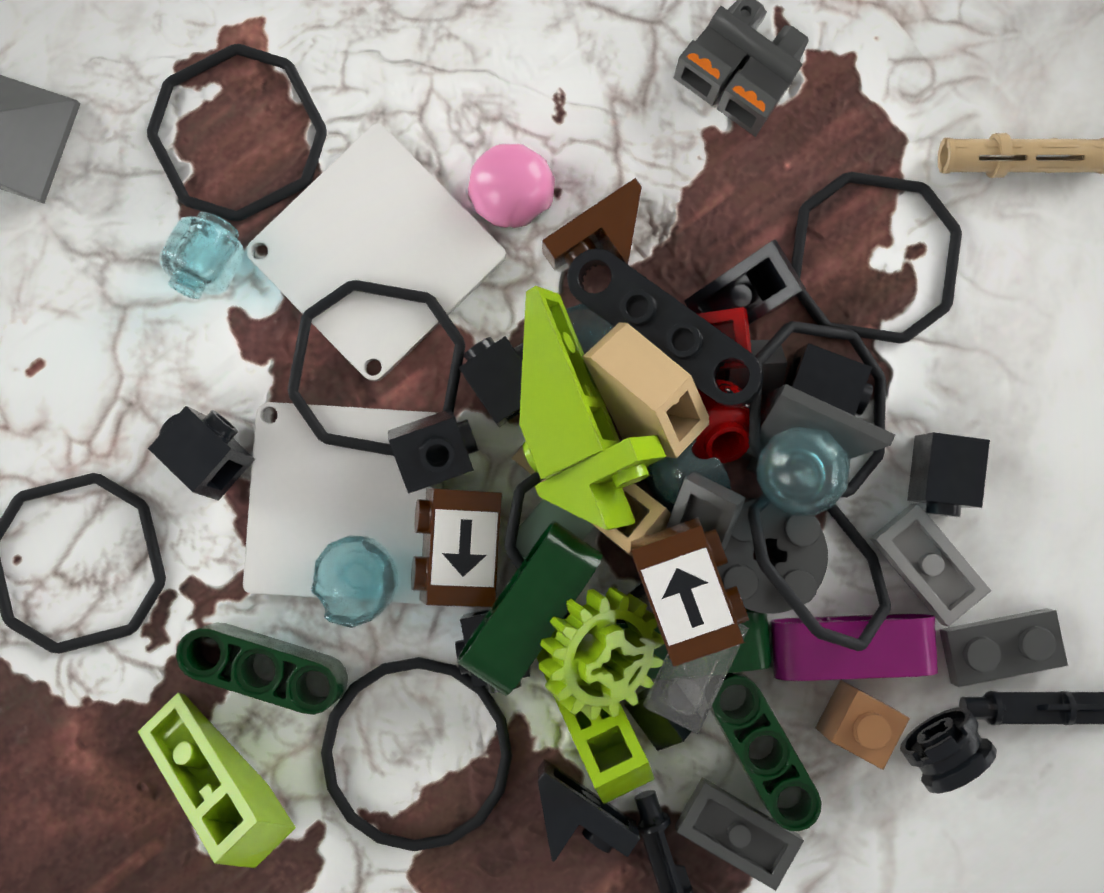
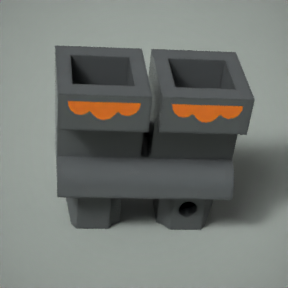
[673,0,809,137]

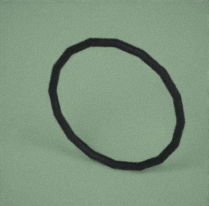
[321,657,513,851]

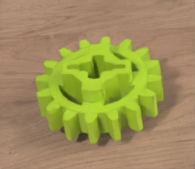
[539,587,664,720]

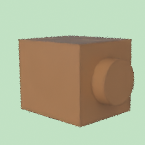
[815,680,910,770]

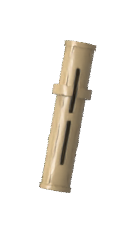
[937,133,1104,178]

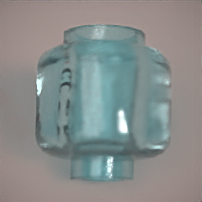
[159,212,244,299]

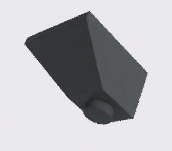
[0,75,81,204]
[741,384,895,482]

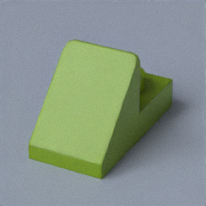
[535,435,666,530]

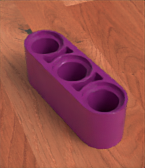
[771,614,938,681]

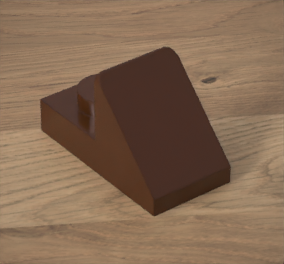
[542,178,642,271]

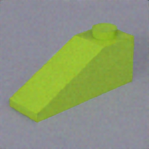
[519,286,620,479]
[536,619,655,804]
[138,692,296,868]

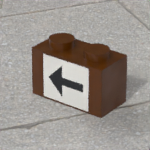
[411,489,502,607]
[630,518,749,667]

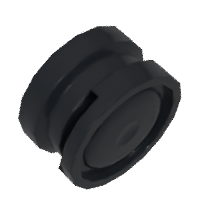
[900,707,997,794]

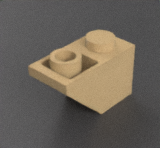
[582,322,709,458]

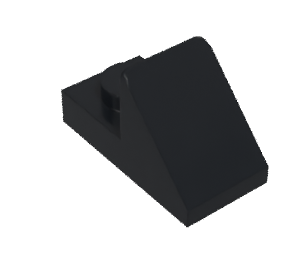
[684,240,806,325]
[538,759,640,862]

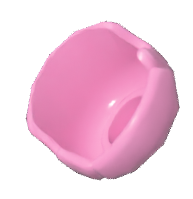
[468,144,555,228]

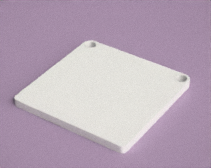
[246,123,506,381]
[243,402,444,604]

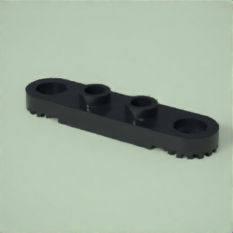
[567,249,763,408]

